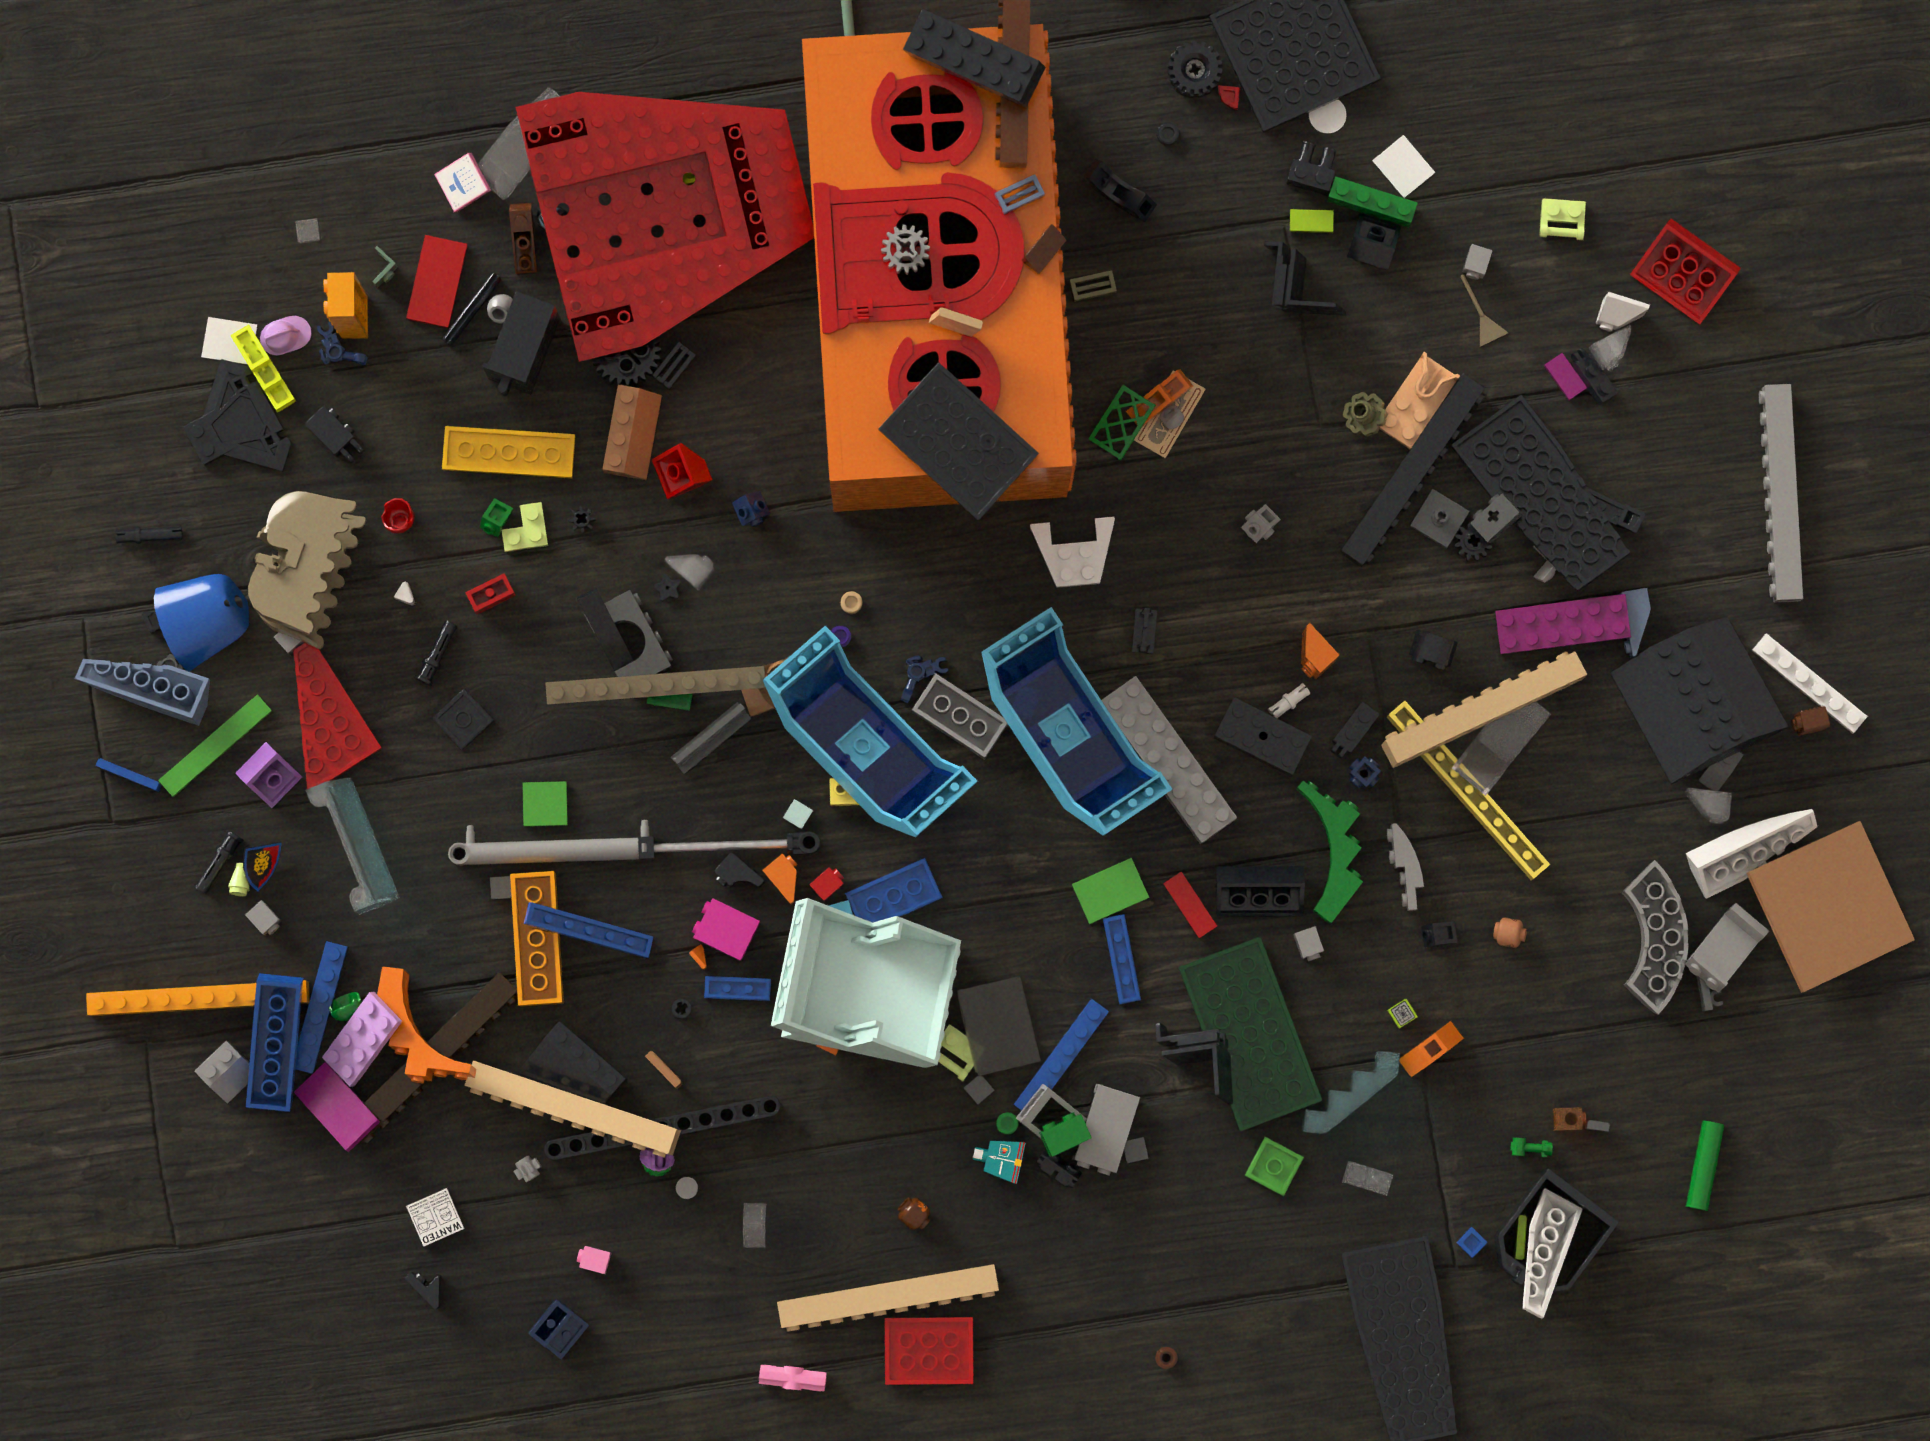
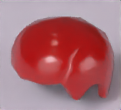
[381,498,415,533]

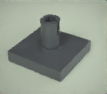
[1410,489,1470,549]

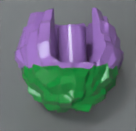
[640,1147,675,1176]

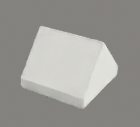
[394,582,415,605]

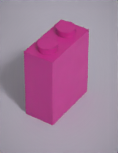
[692,898,760,961]

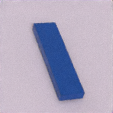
[1103,914,1141,1005]

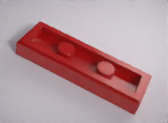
[1163,872,1217,938]

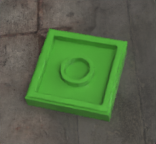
[523,781,568,827]
[1245,1137,1304,1196]

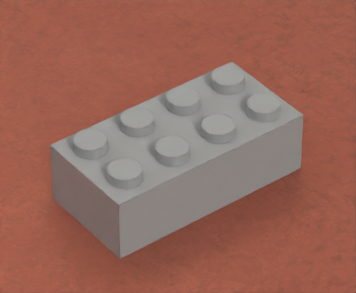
[912,674,1008,760]

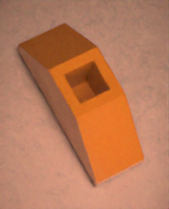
[1398,1021,1464,1077]

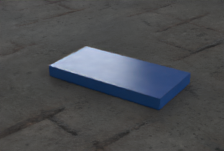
[845,858,942,923]

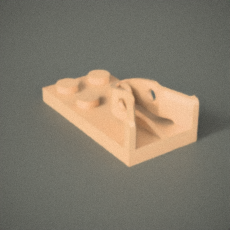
[1379,352,1460,450]

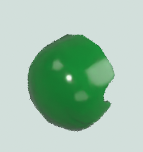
[329,992,362,1021]

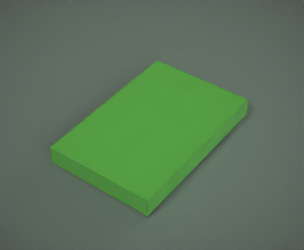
[1072,858,1149,924]

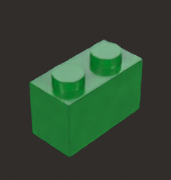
[1039,1112,1092,1157]

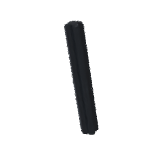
[442,273,501,346]

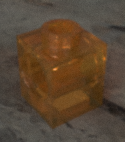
[1553,1107,1586,1131]

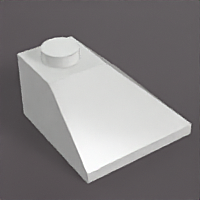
[1596,292,1650,331]

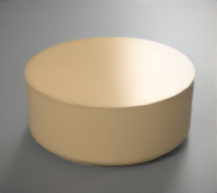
[841,591,862,614]

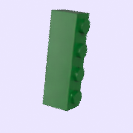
[1327,176,1417,228]

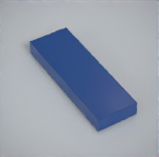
[96,758,162,792]
[704,976,771,1001]

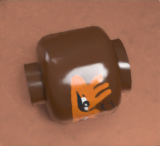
[898,1197,930,1230]

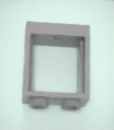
[1016,1084,1087,1139]

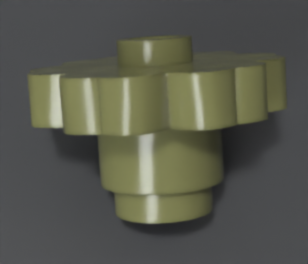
[1343,392,1388,436]

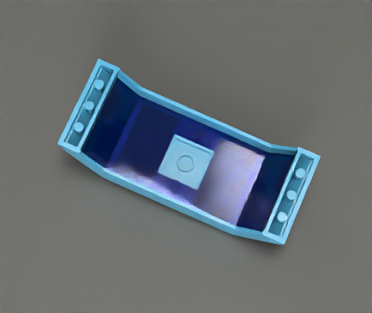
[981,607,1173,836]
[763,626,977,837]

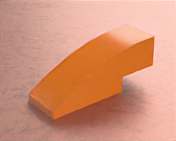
[1126,369,1193,426]

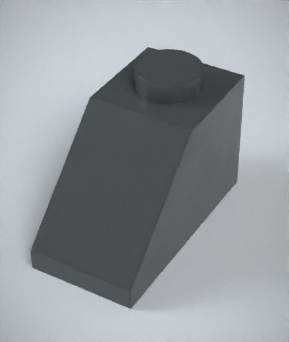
[1698,752,1743,793]

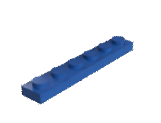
[524,902,653,958]
[295,941,348,1074]
[1014,999,1109,1110]

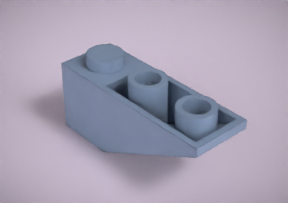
[1619,588,1651,658]

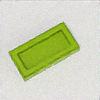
[1290,209,1334,233]
[1513,1215,1527,1260]

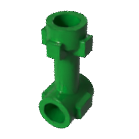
[1510,1138,1553,1157]

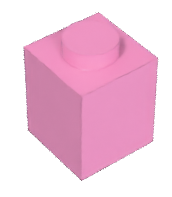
[577,1246,611,1274]

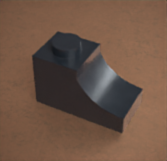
[714,852,765,888]

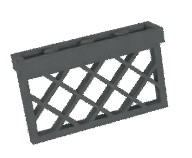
[670,702,752,775]

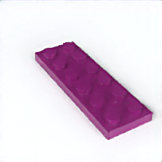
[1495,594,1631,655]

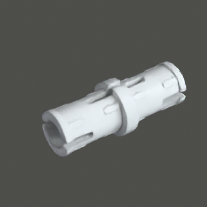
[1268,683,1310,719]

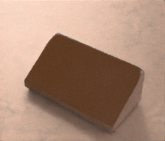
[1022,224,1066,274]

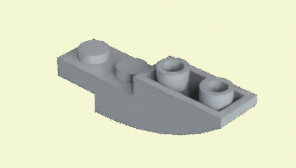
[1387,823,1424,911]

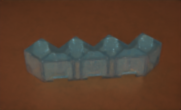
[1302,1051,1400,1134]

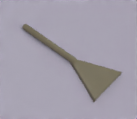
[1461,274,1508,347]

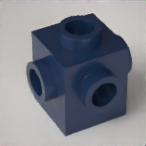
[732,491,770,527]
[1348,757,1381,789]

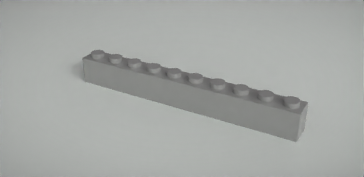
[1759,384,1803,602]

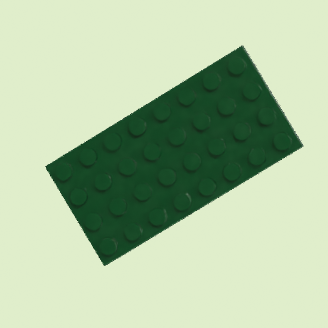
[1178,937,1322,1131]

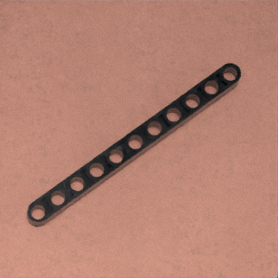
[544,1096,780,1160]

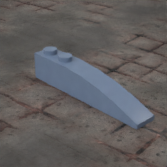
[75,659,210,726]

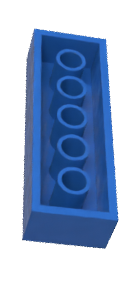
[246,973,303,1112]

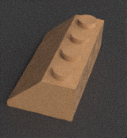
[603,385,662,480]

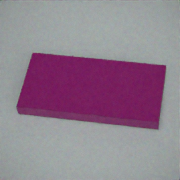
[294,1062,380,1152]

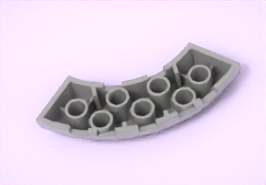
[1622,860,1688,1015]

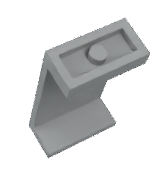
[1685,903,1769,992]
[1072,1084,1140,1176]

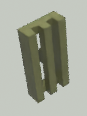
[1070,270,1117,302]

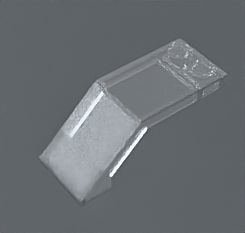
[478,87,559,200]
[1451,702,1551,796]

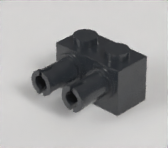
[1286,141,1337,196]

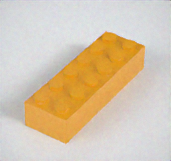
[324,272,368,339]
[510,871,564,1006]

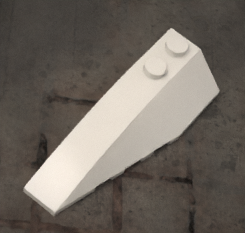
[1686,809,1817,899]
[1523,1188,1583,1319]

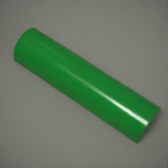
[1685,1121,1725,1211]

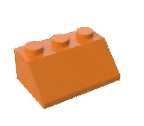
[1301,623,1339,679]

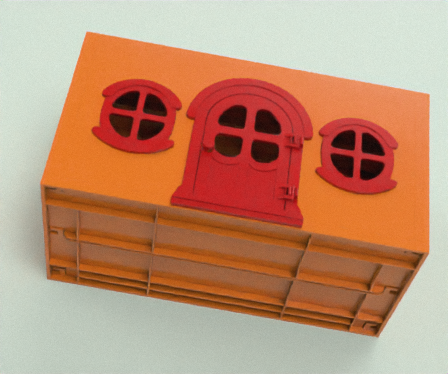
[802,24,1077,512]

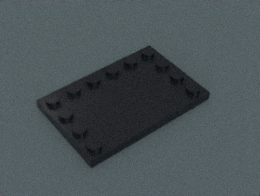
[878,363,1039,520]

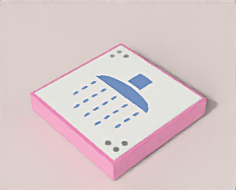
[434,153,491,212]

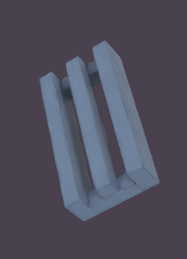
[994,174,1045,215]

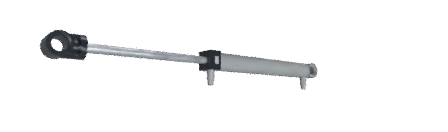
[448,820,820,866]

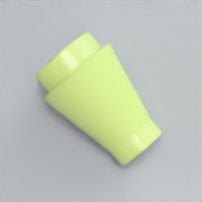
[228,863,250,896]

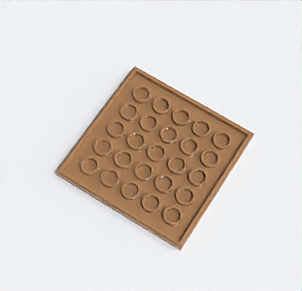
[1746,821,1915,993]

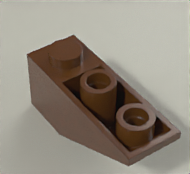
[509,203,537,274]

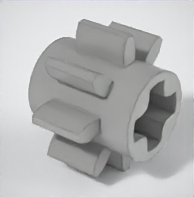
[514,1155,541,1182]

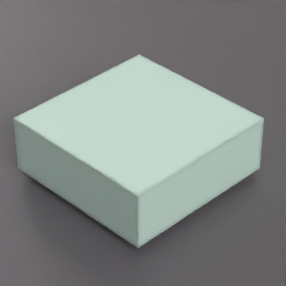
[783,799,813,829]

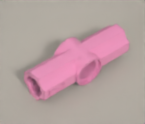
[759,1365,827,1392]

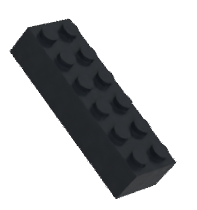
[903,9,1046,108]

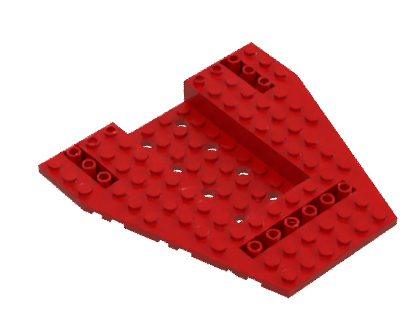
[516,92,814,362]

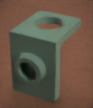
[372,246,397,288]

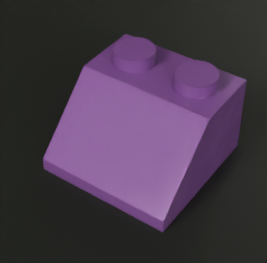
[236,742,302,808]

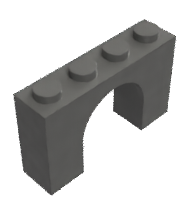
[584,590,673,677]

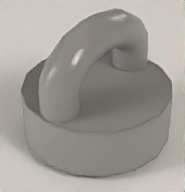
[1160,406,1184,429]

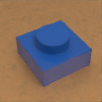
[1456,1227,1487,1258]

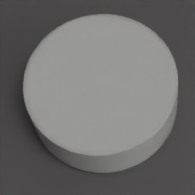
[676,1177,698,1199]

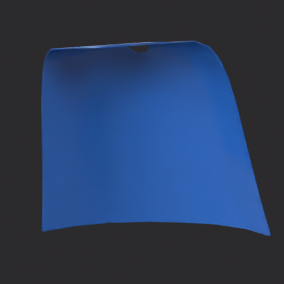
[154,574,249,672]

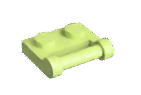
[1540,199,1586,240]
[938,1024,985,1081]

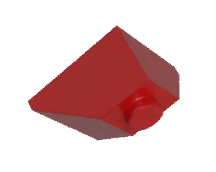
[652,443,712,499]

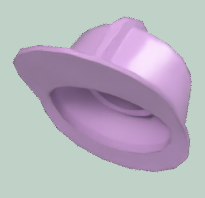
[260,316,311,355]

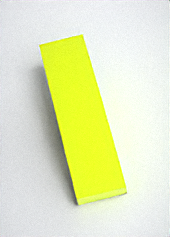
[230,324,296,412]

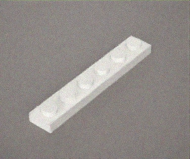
[1752,633,1868,734]

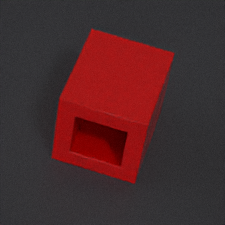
[809,868,844,902]

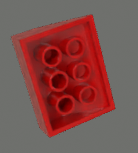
[1630,218,1741,324]

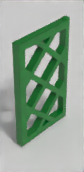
[1089,384,1156,460]

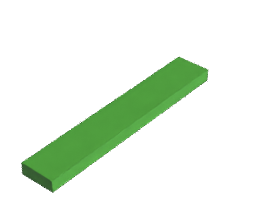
[158,694,272,797]

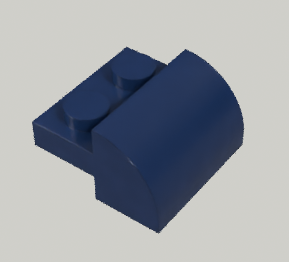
[528,1299,589,1359]

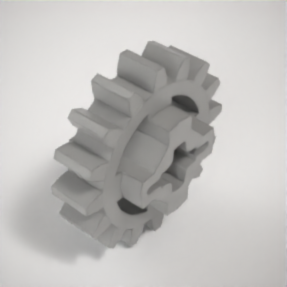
[881,225,930,275]

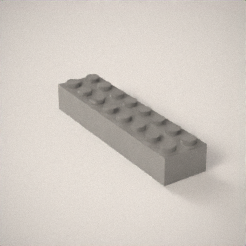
[1101,676,1237,845]

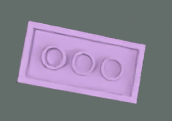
[322,992,402,1087]

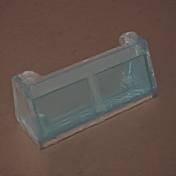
[306,777,400,915]

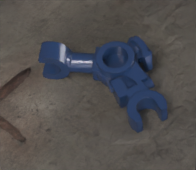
[317,322,368,366]
[900,656,948,703]

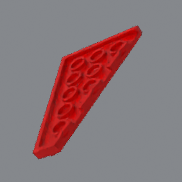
[293,643,382,794]

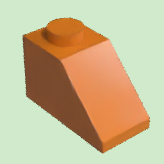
[762,853,797,905]

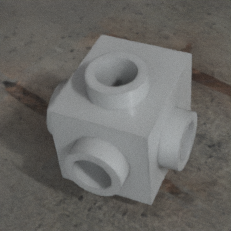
[1241,504,1281,543]

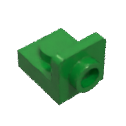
[480,498,513,537]

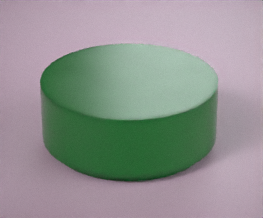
[996,1112,1018,1134]

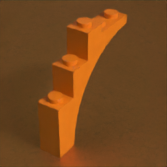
[377,967,477,1083]

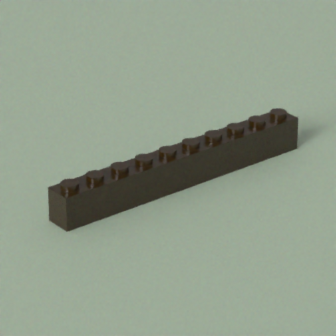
[358,972,518,1145]

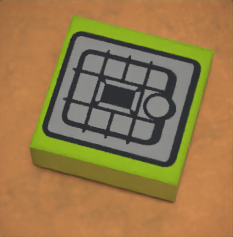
[1387,999,1418,1028]

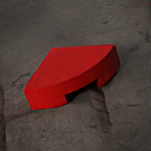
[1218,85,1240,110]

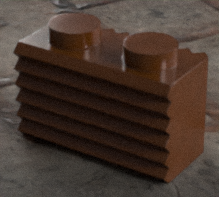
[1791,706,1830,736]

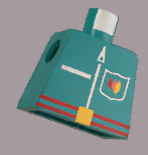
[973,1141,1026,1184]

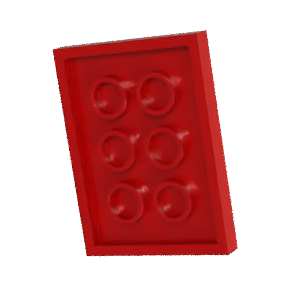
[885,1317,973,1385]

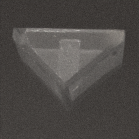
[743,1203,766,1248]

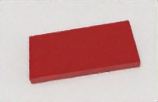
[406,235,468,328]

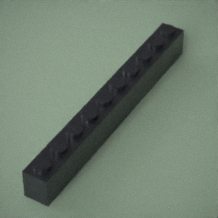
[1340,374,1485,567]

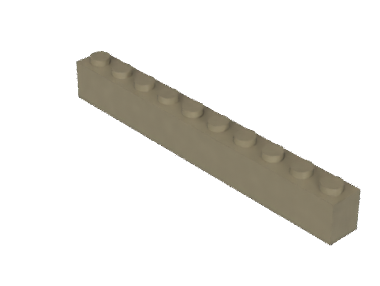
[545,666,766,704]

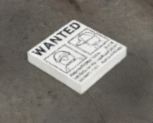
[406,1188,465,1246]

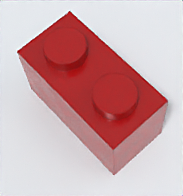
[465,573,516,615]

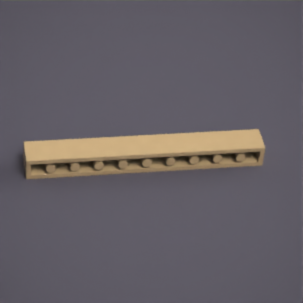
[1381,652,1587,768]
[465,1061,681,1158]
[777,1264,999,1331]

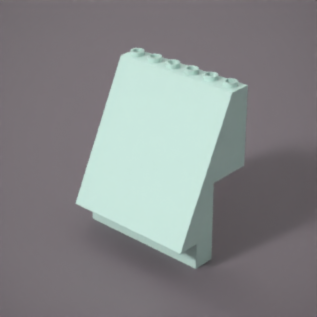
[771,898,961,1068]

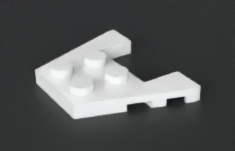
[1030,517,1115,588]

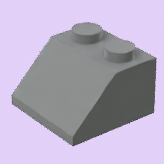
[195,1041,250,1103]

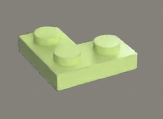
[502,502,548,552]

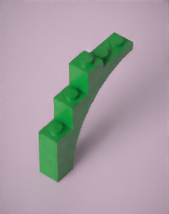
[1296,781,1363,924]

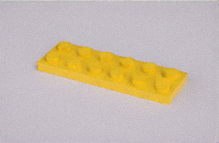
[442,426,575,478]

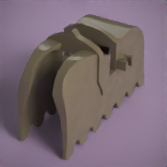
[248,491,366,649]

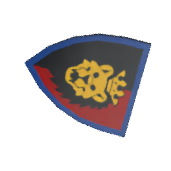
[243,842,282,892]

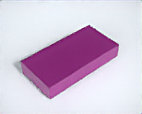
[1544,353,1587,401]

